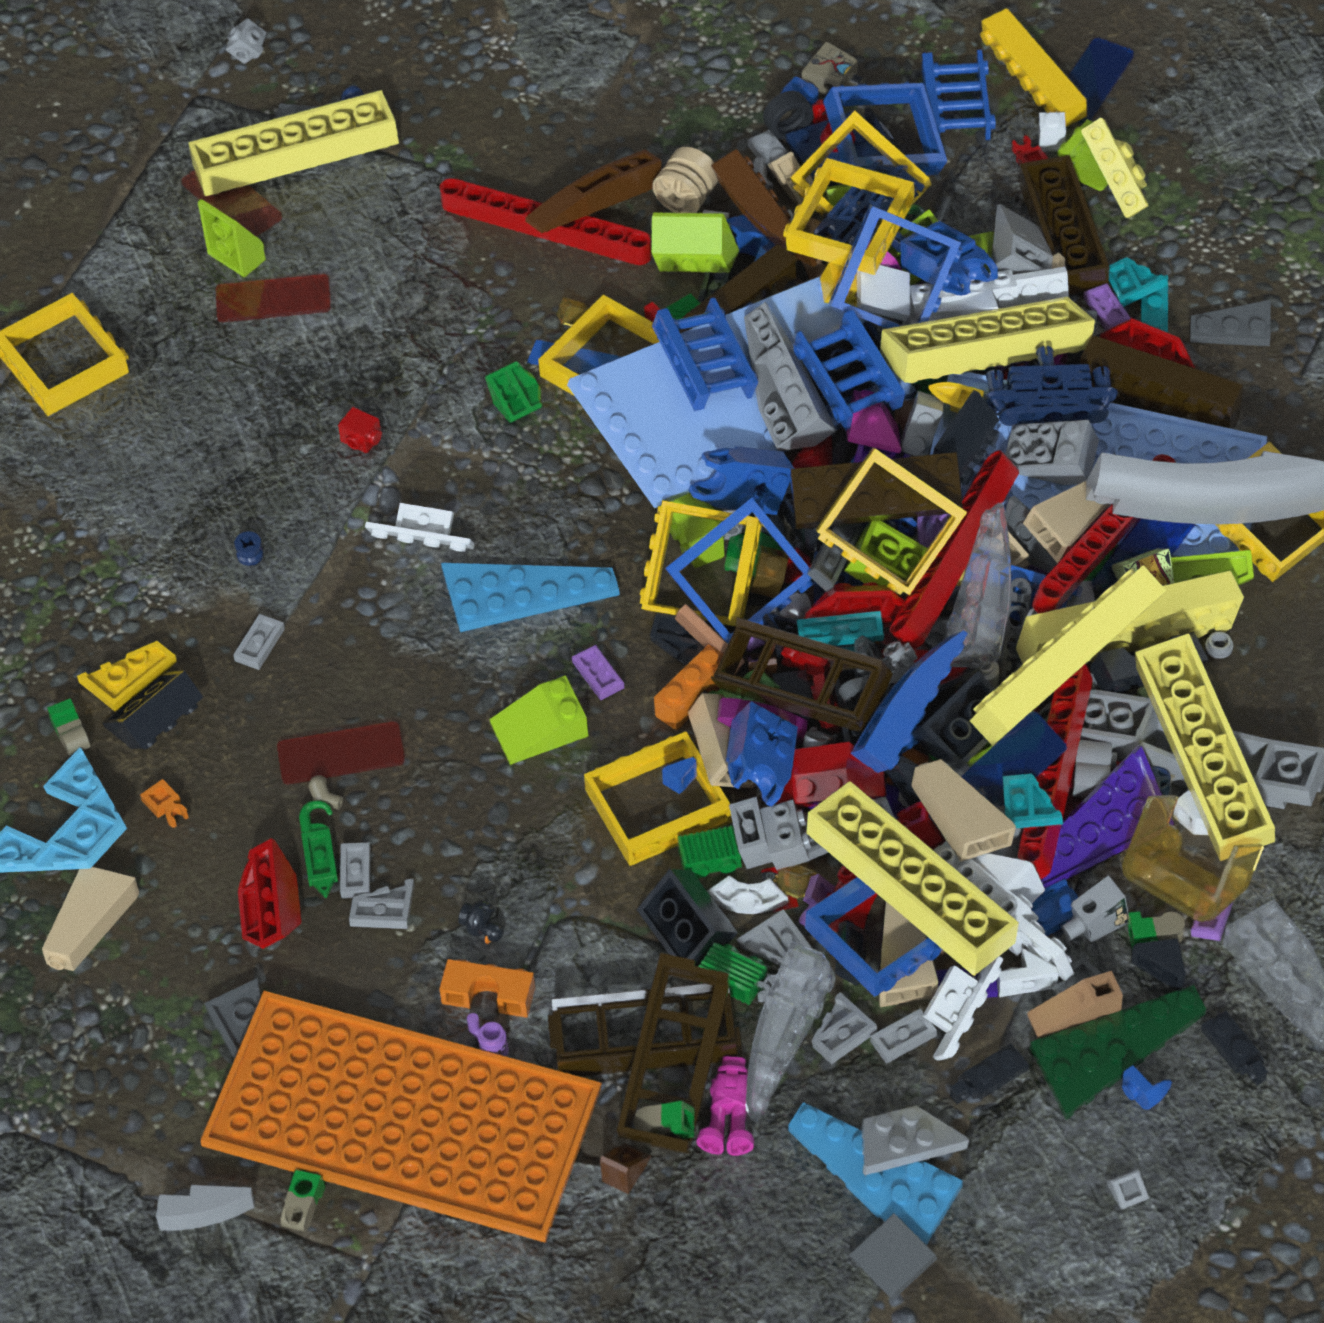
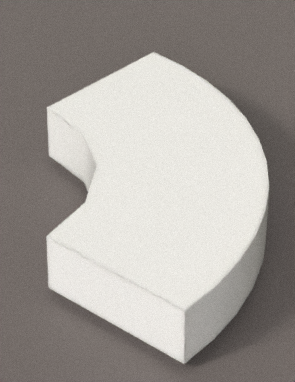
[707,875,788,914]

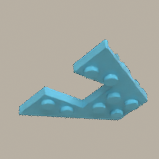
[0,748,127,872]

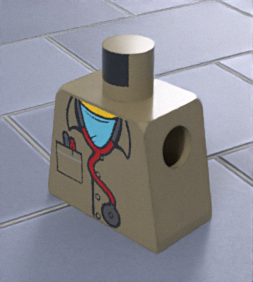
[802,42,865,96]

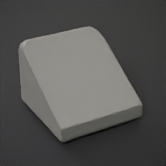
[1106,1170,1149,1209]

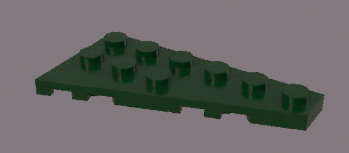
[1030,985,1206,1120]

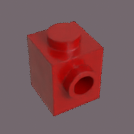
[338,407,382,453]

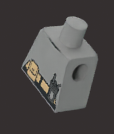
[1061,875,1128,942]

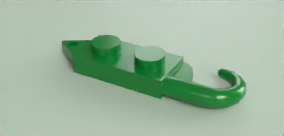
[299,800,338,898]

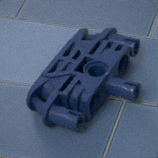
[813,160,924,264]
[984,346,1118,426]

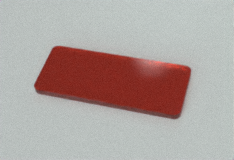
[181,170,282,236]
[216,274,331,322]
[277,721,405,785]

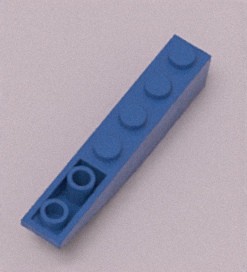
[851,630,968,773]

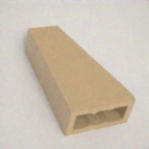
[1023,481,1112,563]
[688,693,756,788]
[911,759,1016,862]
[42,867,139,971]
[879,902,938,1007]

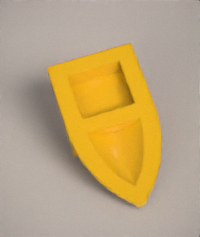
[928,382,985,413]

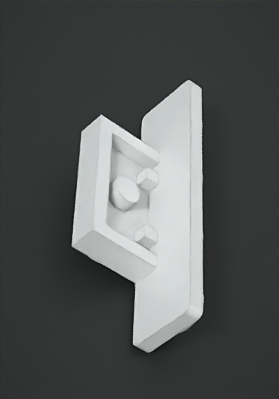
[365,503,474,552]
[922,956,1003,1061]

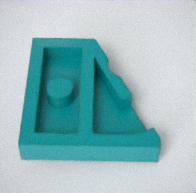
[1109,257,1168,307]
[1003,774,1063,828]

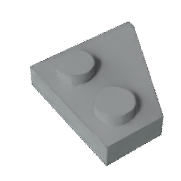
[349,879,414,929]
[737,909,816,972]
[812,992,878,1065]

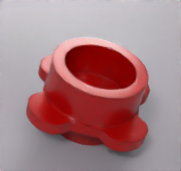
[812,100,829,124]

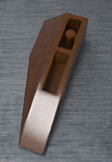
[525,149,662,233]
[711,149,818,267]

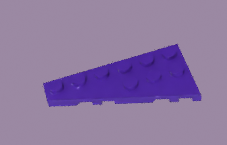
[1040,746,1174,889]

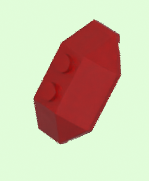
[1099,318,1195,368]
[804,582,905,624]
[776,742,887,809]
[238,838,302,949]

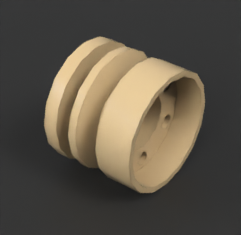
[653,147,718,213]

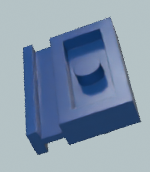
[1031,879,1079,936]

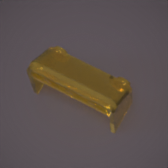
[1122,795,1264,922]

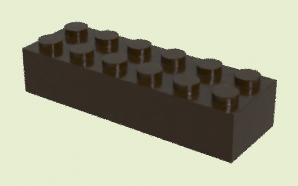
[1019,155,1110,295]
[1080,335,1243,429]
[790,452,963,529]

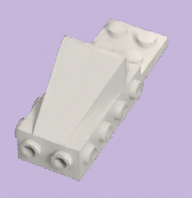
[910,267,1068,321]
[933,840,1075,982]

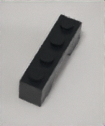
[1089,632,1209,694]

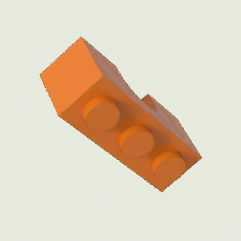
[654,644,724,731]
[439,959,535,1018]

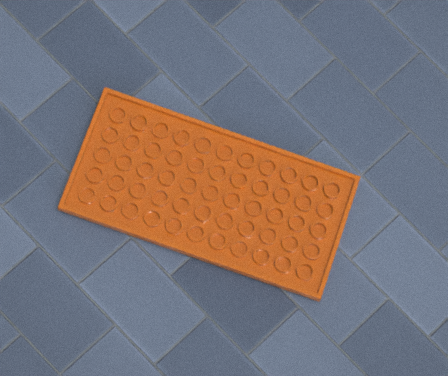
[200,991,601,1243]

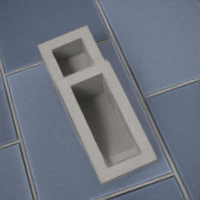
[156,1185,255,1231]

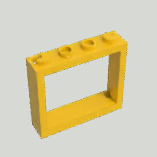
[791,111,931,228]
[783,158,915,275]
[0,293,129,416]
[538,295,659,396]
[1215,442,1324,582]
[816,447,967,595]
[640,500,762,627]
[584,731,732,866]

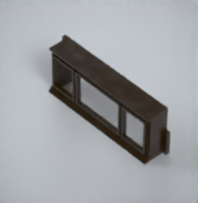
[679,244,798,333]
[711,617,893,733]
[617,953,730,1154]
[548,984,743,1077]

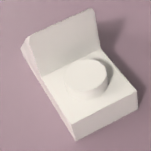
[997,948,1058,997]

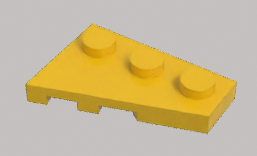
[77,641,177,712]

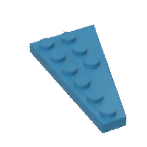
[441,563,620,632]
[788,1102,963,1245]

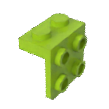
[1058,119,1108,191]

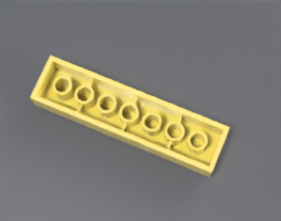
[188,90,399,196]
[880,297,1095,383]
[970,565,1166,746]
[1016,571,1244,664]
[1135,633,1275,861]
[807,781,1019,976]

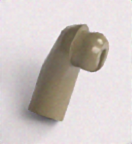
[309,775,343,810]

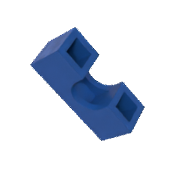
[726,215,796,263]

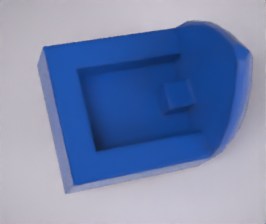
[781,77,818,106]
[1122,1065,1172,1110]

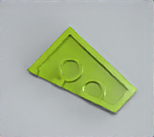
[1171,550,1254,586]

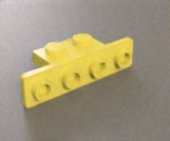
[1081,118,1148,218]

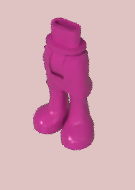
[697,1056,754,1156]

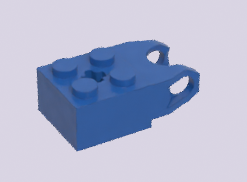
[900,221,998,296]
[689,446,795,515]
[726,702,798,807]

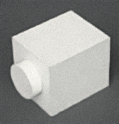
[1038,112,1066,152]

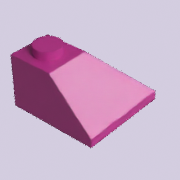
[847,390,901,453]

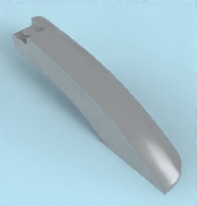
[1086,451,1324,524]
[1037,690,1324,809]

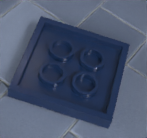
[786,111,883,187]

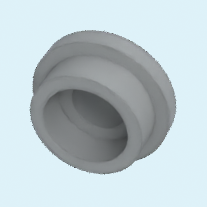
[1205,632,1233,658]

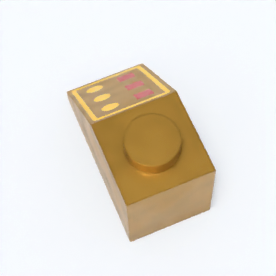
[750,545,788,598]

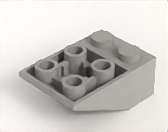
[992,204,1053,275]
[1005,420,1099,485]

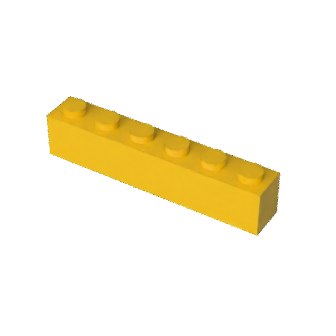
[981,8,1087,127]

